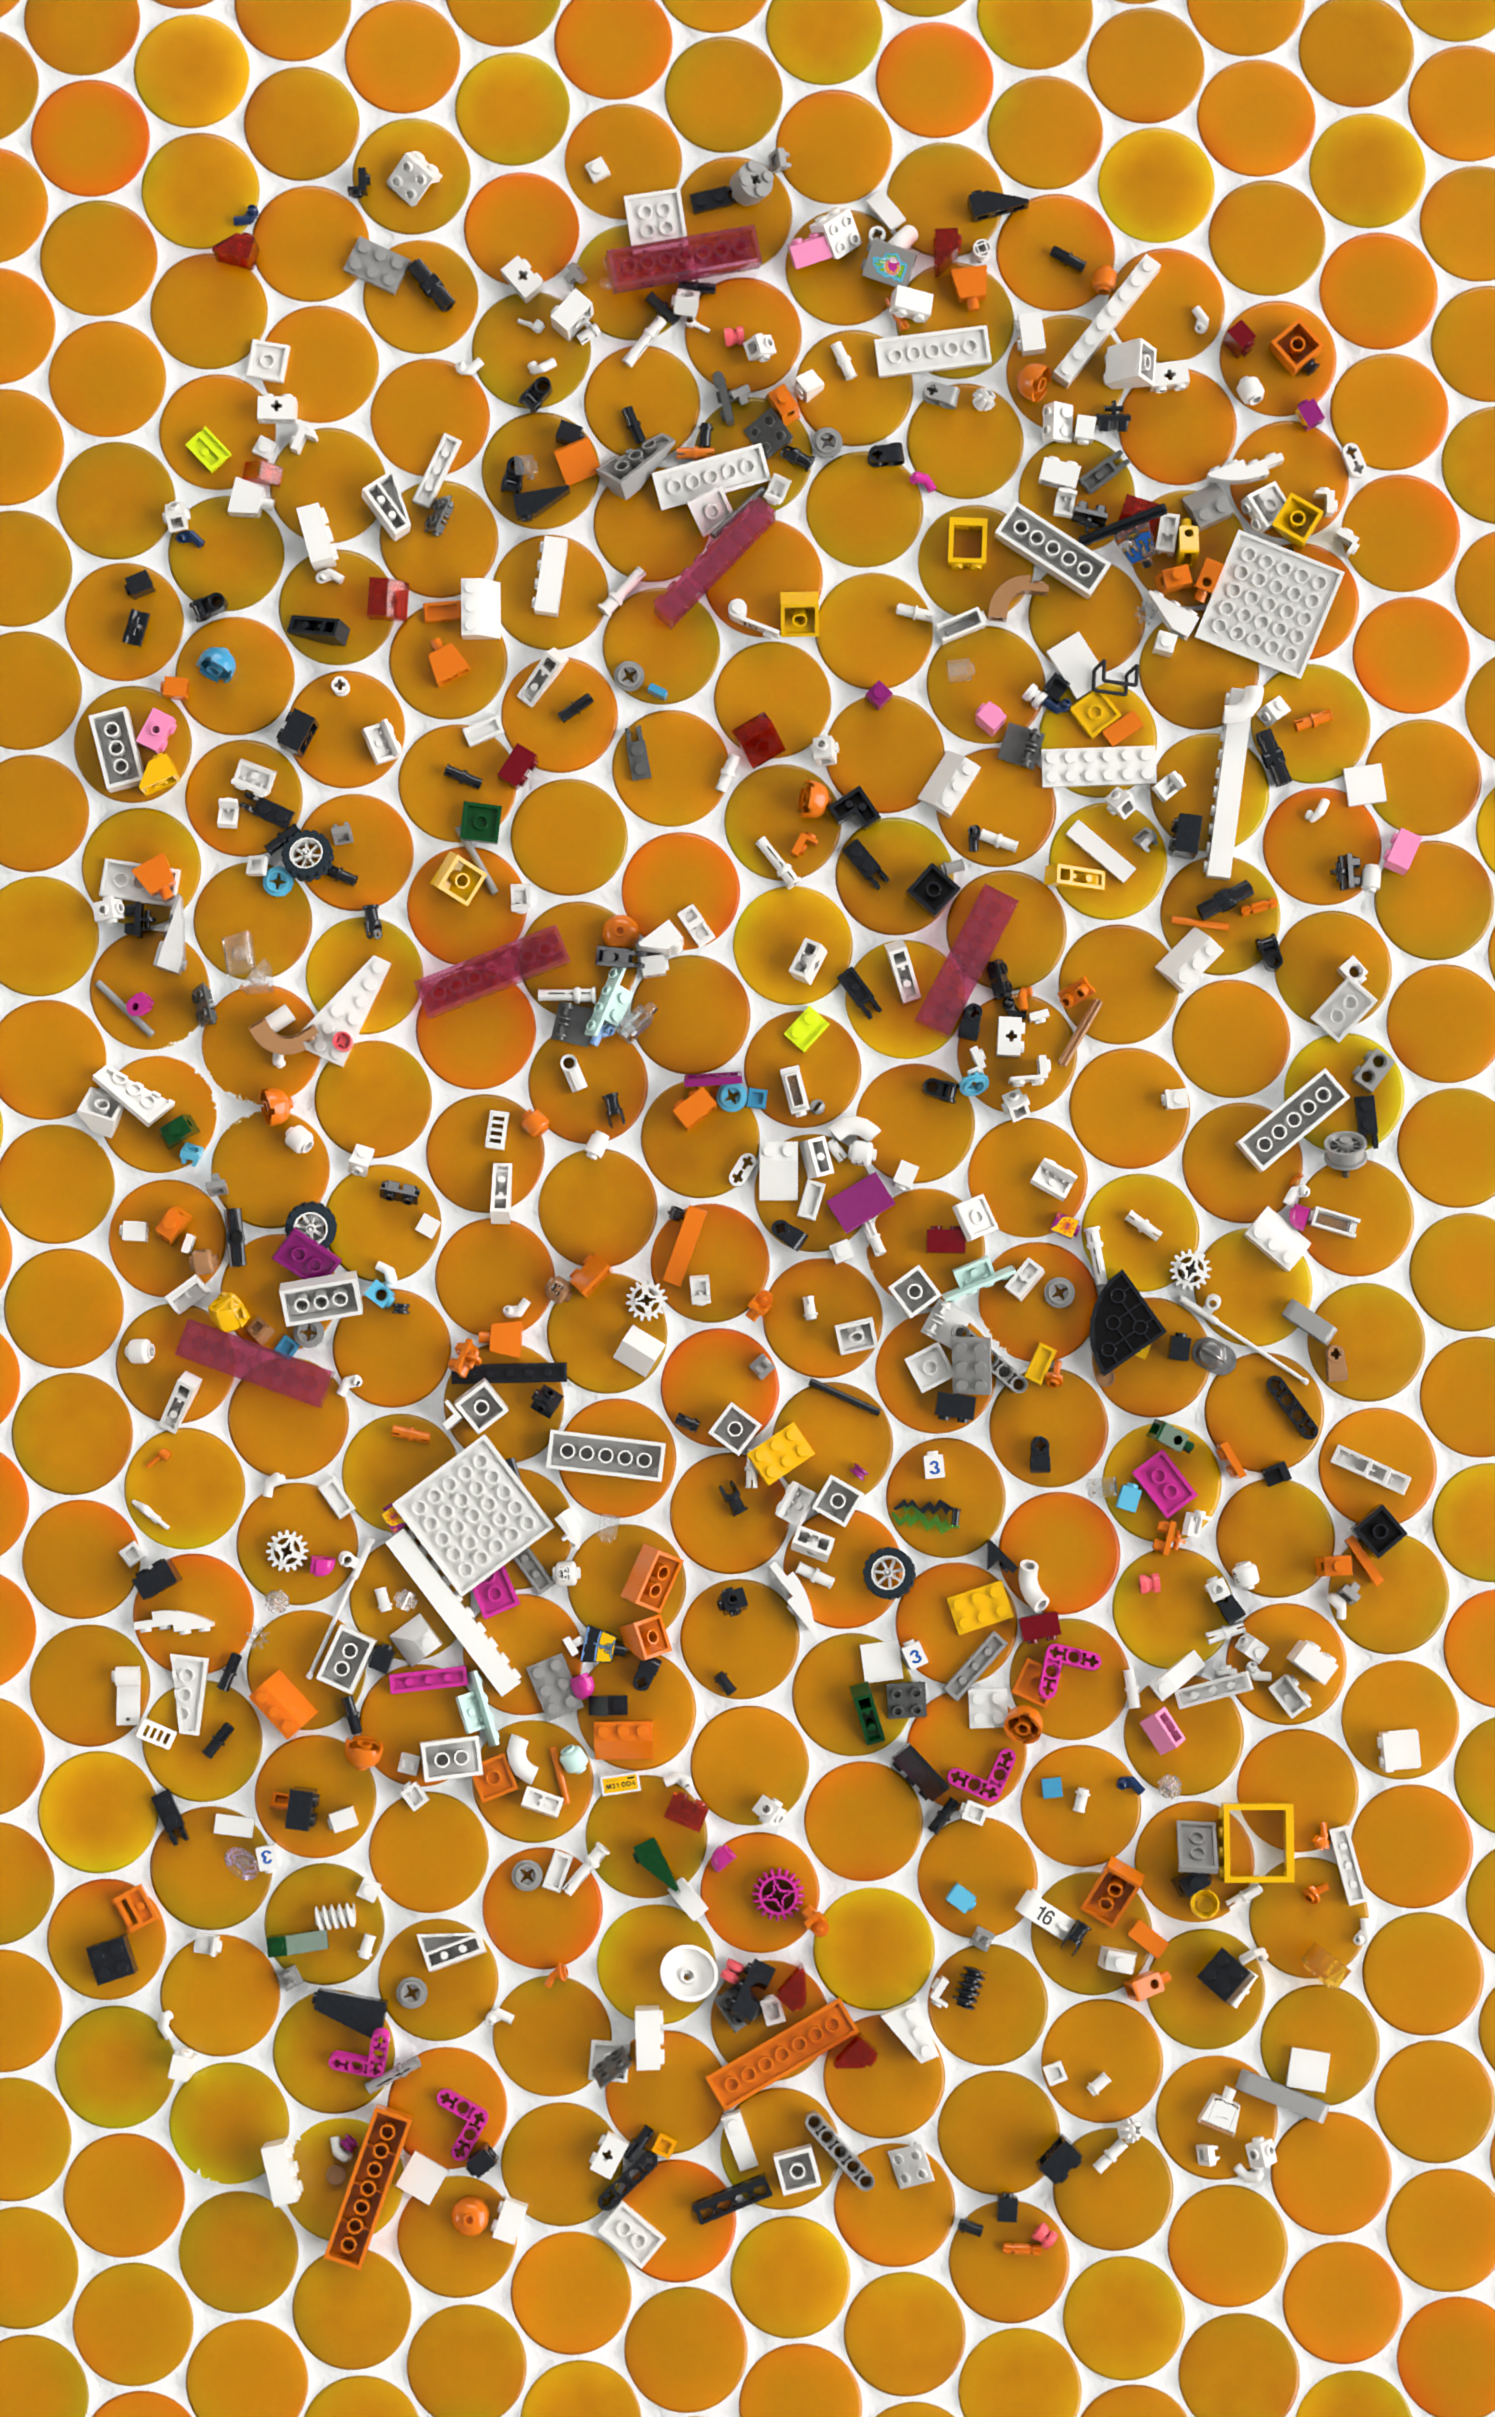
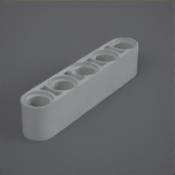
[951,1325,1028,1393]
[1235,2069,1330,2123]
[805,2111,875,2191]

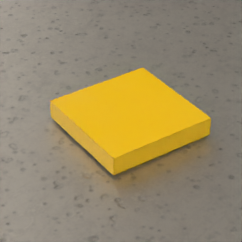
[1069,686,1122,740]

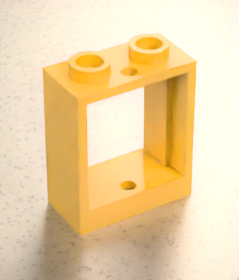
[947,517,988,570]

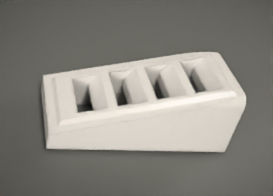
[485,1110,509,1150]
[134,1716,178,1750]

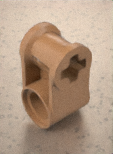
[1325,1345,1348,1382]

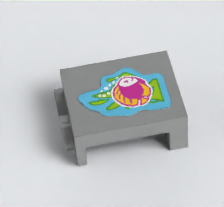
[861,237,919,287]

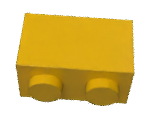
[1272,492,1324,549]
[780,592,819,637]
[139,753,181,796]
[430,851,487,906]

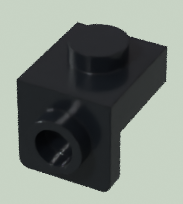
[347,167,371,199]

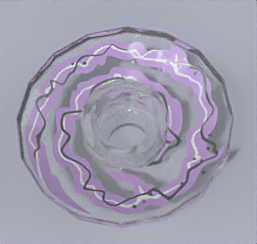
[225,1847,259,1880]

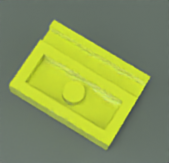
[185,426,232,473]
[784,1006,830,1053]

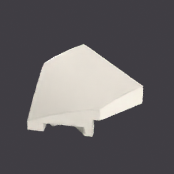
[555,1508,580,1550]

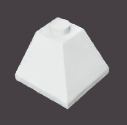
[77,1087,124,1138]
[389,1613,443,1667]

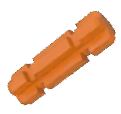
[885,295,909,332]
[1240,897,1278,917]
[1003,2242,1041,2256]

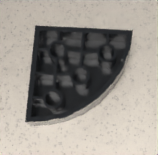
[1089,1269,1167,1377]

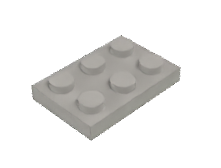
[343,236,411,296]
[952,1336,992,1395]
[526,1653,584,1722]
[1176,1820,1218,1874]

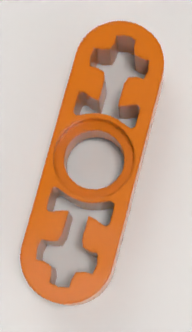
[1344,1535,1384,1587]

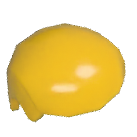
[1189,1889,1220,1919]

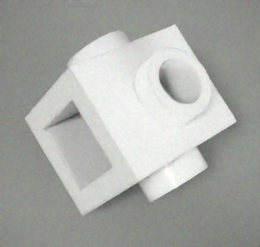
[743,333,777,363]
[162,501,191,533]
[811,735,839,767]
[1104,786,1138,820]
[92,896,125,925]
[1001,1088,1031,1123]
[752,1795,787,1827]
[1245,2136,1277,2168]

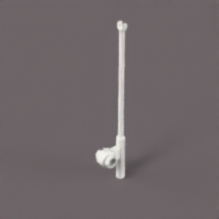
[1179,1294,1309,1385]
[306,1537,375,1680]

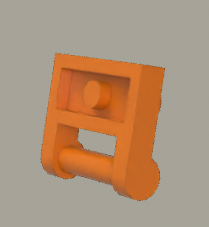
[110,1883,159,1935]

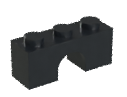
[727,1959,776,2025]

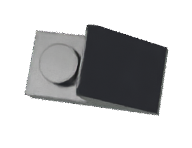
[987,1540,1018,1573]
[589,1695,628,1716]

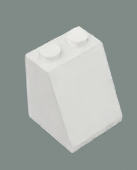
[1103,338,1157,389]

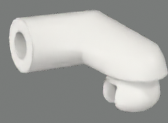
[315,568,345,585]
[375,1261,397,1288]
[263,1472,285,1498]
[485,2008,515,2026]
[157,2010,174,2040]

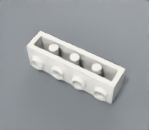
[531,536,568,617]

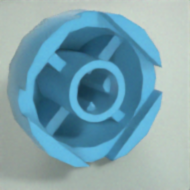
[196,647,236,683]

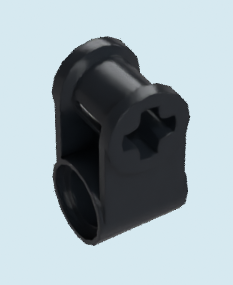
[518,376,553,414]
[867,442,905,468]
[501,457,525,494]
[189,592,228,623]
[1255,933,1283,972]
[957,1003,982,1042]
[922,1078,960,1104]
[771,1220,808,1252]
[1030,1436,1051,1473]
[1215,1592,1246,1625]
[633,1657,662,1691]

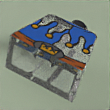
[1115,521,1156,569]
[617,1001,658,1045]

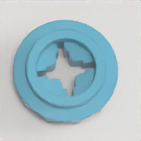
[263,866,294,897]
[959,1072,989,1096]
[717,1083,747,1112]

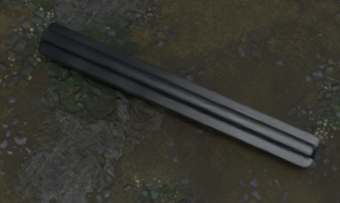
[1078,504,1168,546]

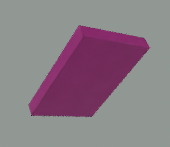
[684,1071,742,1087]
[826,1172,895,1234]
[272,1227,342,1279]

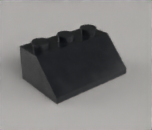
[892,1742,950,1802]

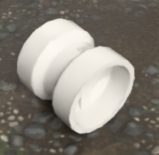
[972,239,992,263]
[1021,683,1048,709]

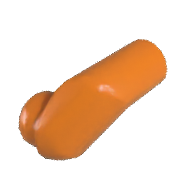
[1017,986,1033,1011]

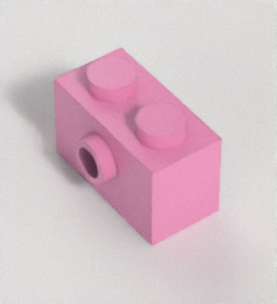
[787,232,832,269]
[975,701,1007,737]
[136,707,177,754]
[1383,828,1422,876]
[1140,1707,1186,1755]

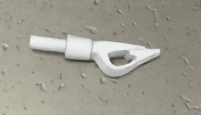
[132,1500,170,1530]

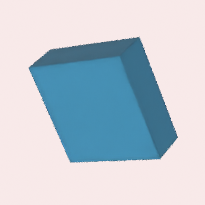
[648,683,668,701]
[746,1088,768,1110]
[274,1334,301,1361]
[1041,1777,1063,1799]

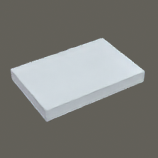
[1046,631,1109,700]
[1310,975,1378,1043]
[596,2200,666,2269]

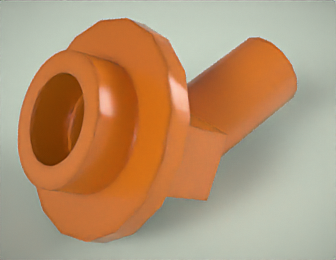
[1044,1360,1063,1388]
[1312,1822,1331,1851]
[1303,1882,1330,1905]
[544,1963,568,1988]

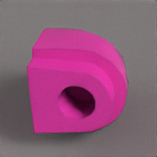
[126,992,154,1017]
[1289,1204,1311,1231]
[310,1555,336,1577]
[570,1672,594,1700]
[711,1844,737,1873]

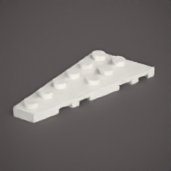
[303,955,392,1067]

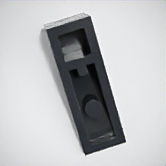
[968,190,1029,223]
[513,485,570,523]
[287,615,351,646]

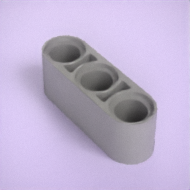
[1281,1299,1338,1346]

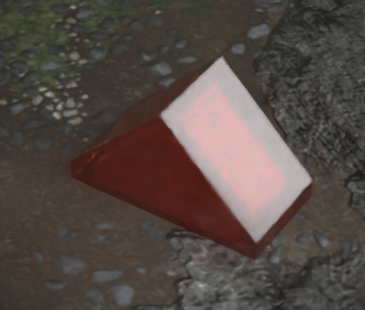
[243,460,283,487]

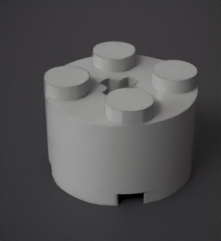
[729,160,774,206]

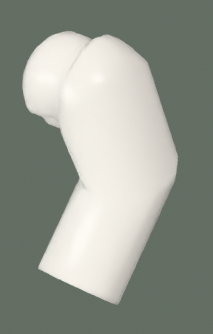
[1192,305,1209,334]
[455,357,484,376]
[527,358,557,375]
[1304,798,1330,823]
[272,1053,286,1068]
[1283,1185,1310,1207]
[503,1297,531,1318]
[336,1375,363,1397]
[1327,1592,1346,1620]
[1246,1661,1272,1681]
[663,1772,692,1789]
[1353,1918,1372,1946]
[1238,1947,1268,1965]
[330,2136,353,2162]
[1233,2163,1263,2183]

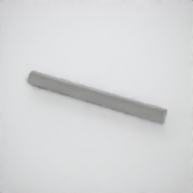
[455,825,499,895]
[95,980,155,1037]

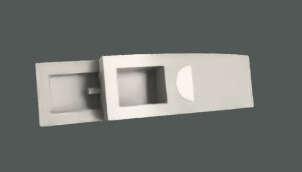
[1206,452,1284,485]
[768,1561,814,1631]
[134,1610,215,1635]

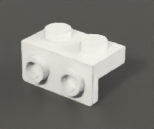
[1042,401,1073,444]
[361,719,402,765]
[231,759,277,797]
[1030,1158,1078,1202]
[775,1481,818,1527]
[1267,1674,1312,1719]

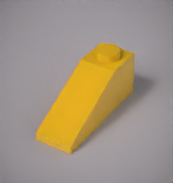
[1044,864,1106,890]

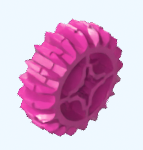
[752,1868,804,1921]

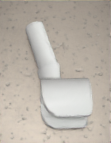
[684,316,710,333]
[517,318,545,333]

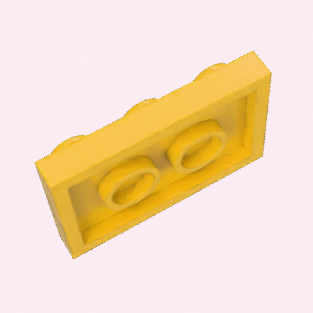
[746,1422,815,1486]
[946,1580,1014,1635]

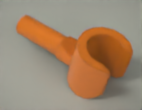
[146,1448,172,1468]

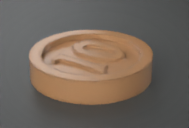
[1096,1371,1115,1387]
[326,2165,346,2185]

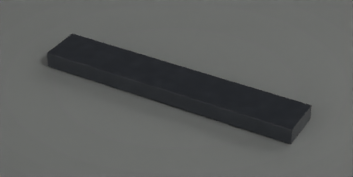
[451,1363,567,1384]

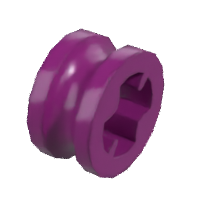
[850,1463,869,1481]
[340,2133,359,2153]

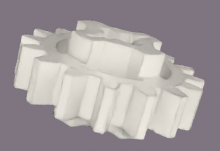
[1169,1249,1211,1291]
[626,1280,668,1321]
[266,1530,309,1572]

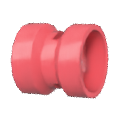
[724,326,745,347]
[332,1031,354,1052]
[1138,1573,1161,1594]
[720,1958,745,1985]
[1031,2222,1058,2250]

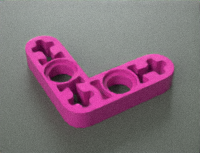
[1038,1644,1101,1700]
[947,1748,1016,1802]
[328,2028,390,2078]
[437,2088,489,2161]

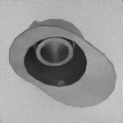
[1192,1337,1237,1375]

